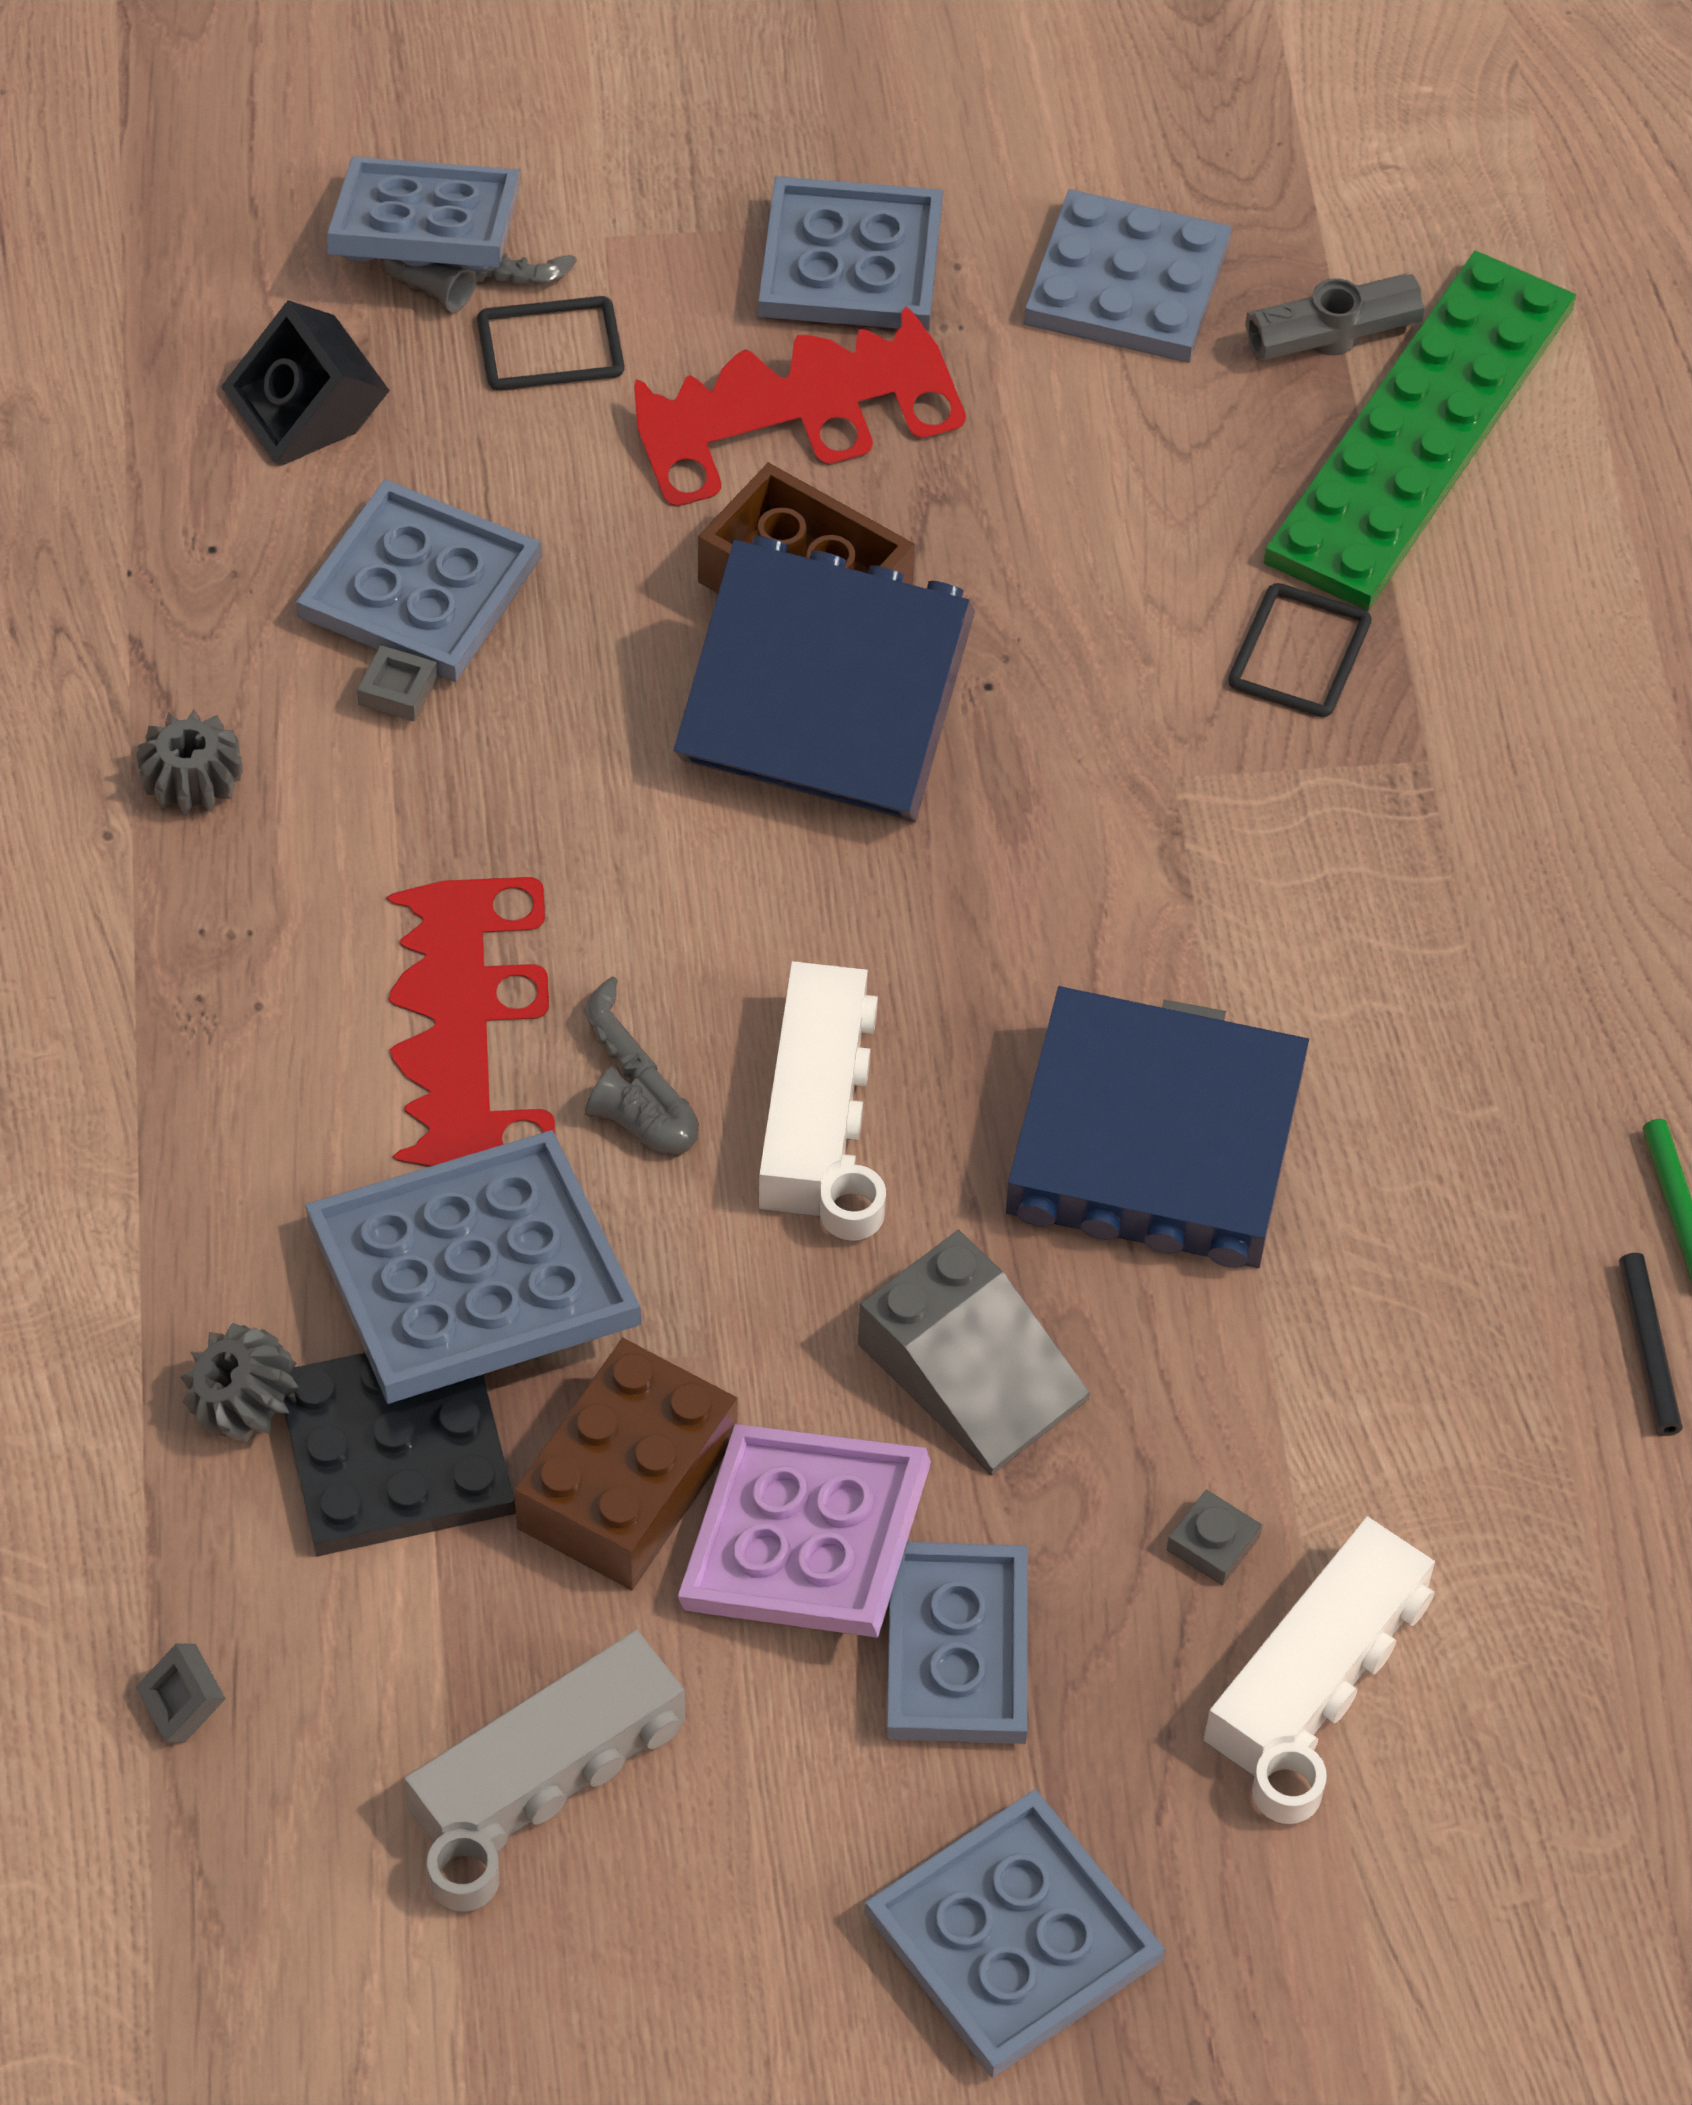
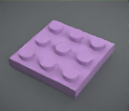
[678,1424,931,1638]

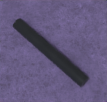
[1619,1253,1683,1436]

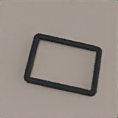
[477,296,625,390]
[1228,583,1372,717]

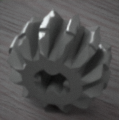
[137,709,243,816]
[180,1323,299,1442]

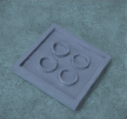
[327,157,520,271]
[758,176,943,331]
[1024,189,1232,363]
[296,479,542,682]
[864,1789,1166,2078]

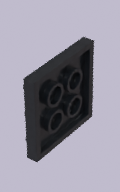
[283,1353,516,1557]

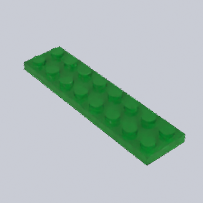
[1263,250,1576,611]

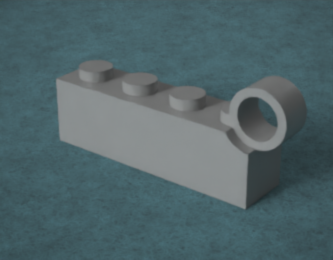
[404,1629,685,1912]

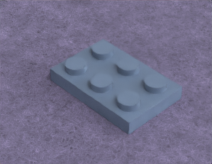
[887,1542,1028,1744]

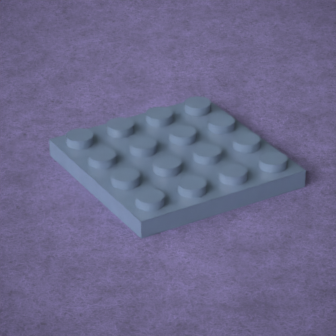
[305,1130,642,1404]

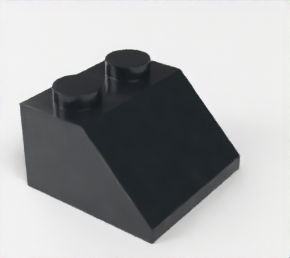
[221,300,390,465]

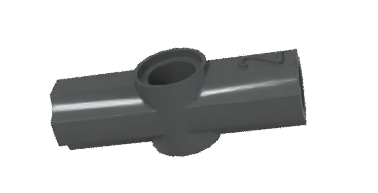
[1245,274,1425,361]

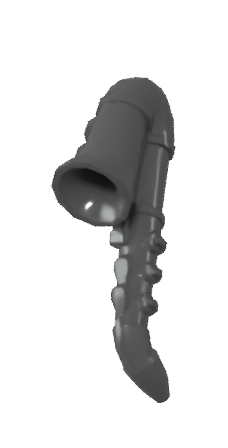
[380,253,576,313]
[584,977,699,1155]

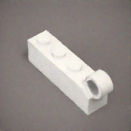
[759,961,886,1241]
[1203,1516,1435,1824]

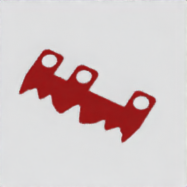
[634,306,966,505]
[386,877,555,1166]

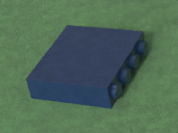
[673,536,975,822]
[1006,986,1309,1268]

